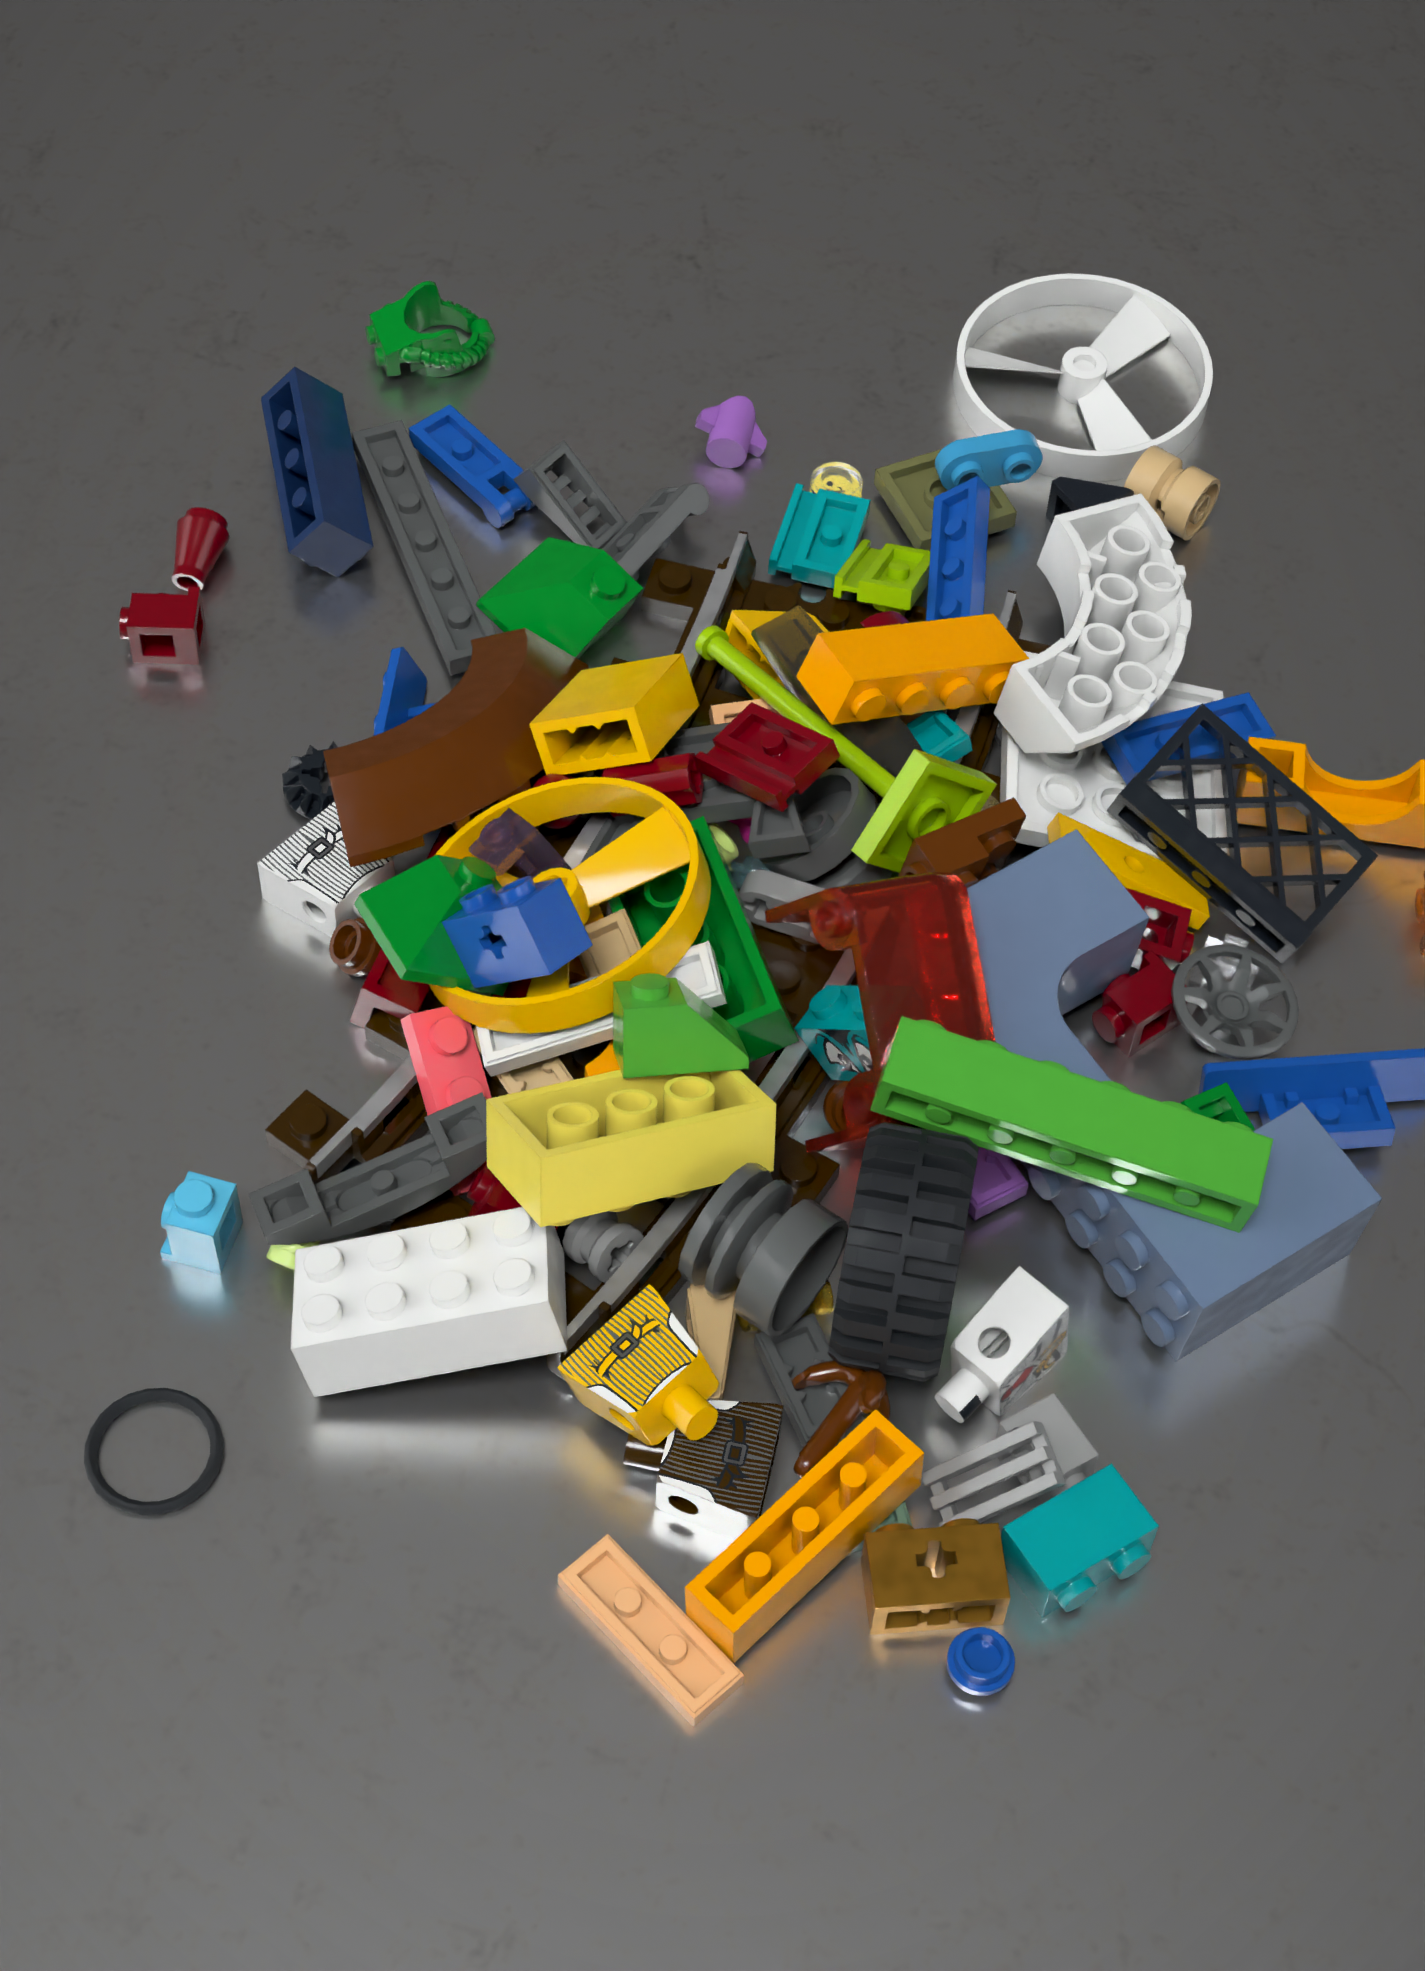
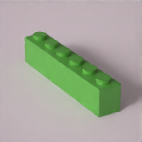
[870,1016,1273,1233]

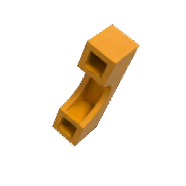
[1236,737,1425,848]

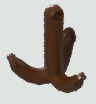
[791,1360,890,1478]

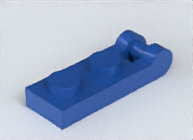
[409,404,536,528]

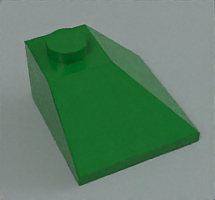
[476,537,643,659]
[354,855,508,996]

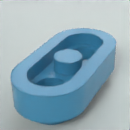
[935,429,1043,490]

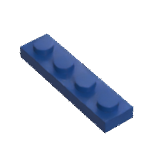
[926,476,990,621]

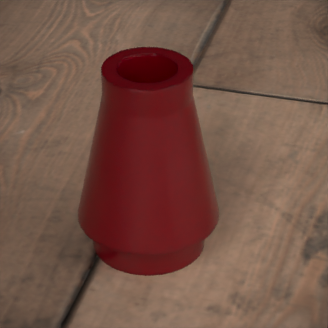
[171,507,230,591]

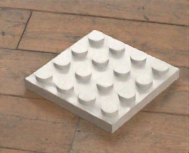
[1000,651,1227,861]

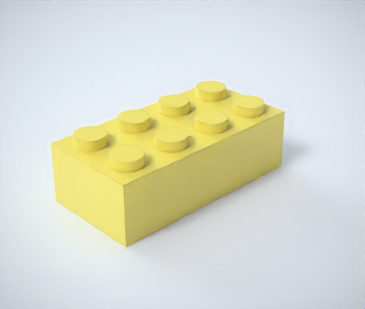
[486,1070,777,1227]

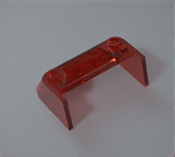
[765,872,996,1153]

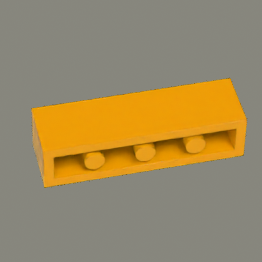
[796,613,1029,725]
[685,1410,924,1663]

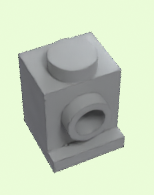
[996,1393,1099,1502]

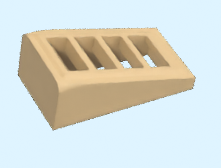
[685,1284,737,1400]

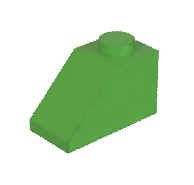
[613,973,749,1078]

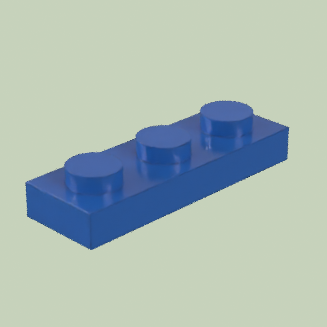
[1101,692,1276,785]

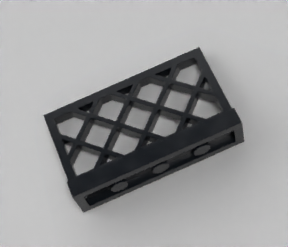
[1106,703,1378,964]

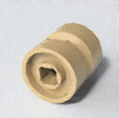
[1124,445,1221,541]

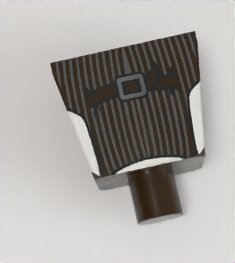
[623,1400,784,1540]

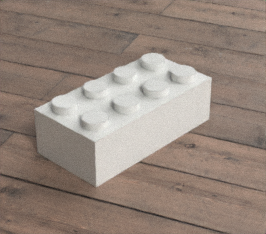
[291,1207,568,1397]

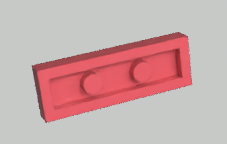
[400,1006,492,1196]

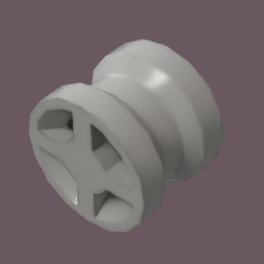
[563,1211,644,1283]

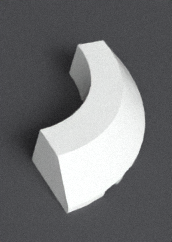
[993,494,1192,753]

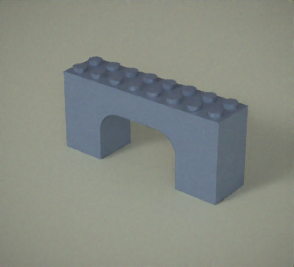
[885,829,1382,1362]

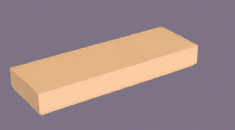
[558,1534,744,1728]

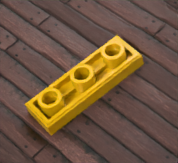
[1047,812,1210,930]

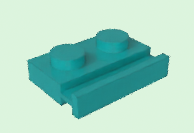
[768,483,871,589]

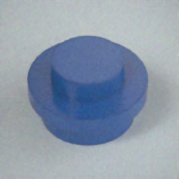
[946,1627,1015,1696]

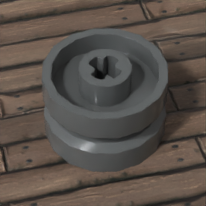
[759,767,895,910]

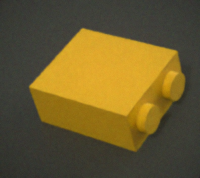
[529,653,699,775]

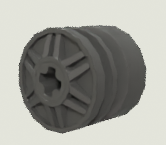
[678,1163,849,1337]

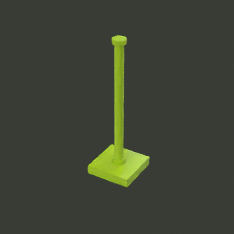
[695,625,997,873]

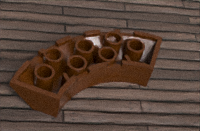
[323,628,589,868]

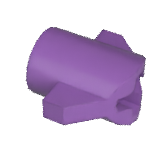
[695,395,767,468]

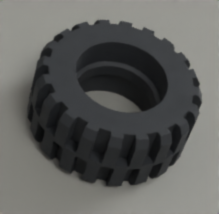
[828,1122,979,1381]

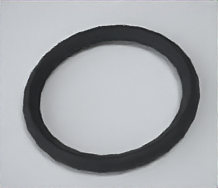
[84,1388,224,1516]

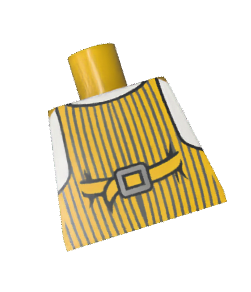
[557,1284,719,1446]

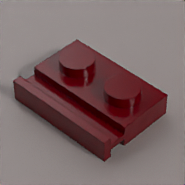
[694,702,840,812]

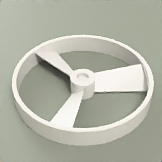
[953,273,1213,482]

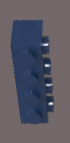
[261,367,374,577]

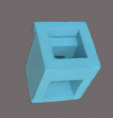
[160,1171,243,1274]

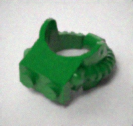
[365,281,495,377]

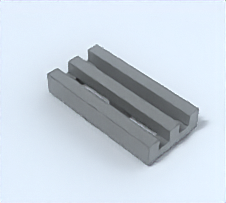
[922,1421,1066,1527]

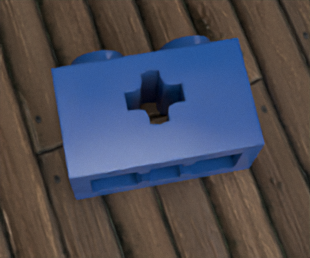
[442,876,593,988]

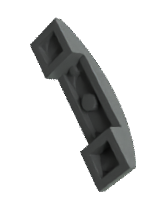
[249,1092,487,1245]

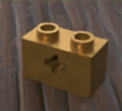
[861,1518,1010,1635]

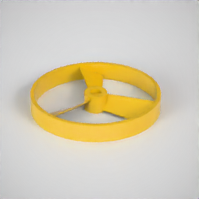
[429,777,711,1034]

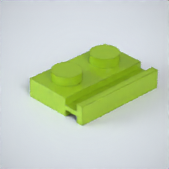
[833,539,930,612]

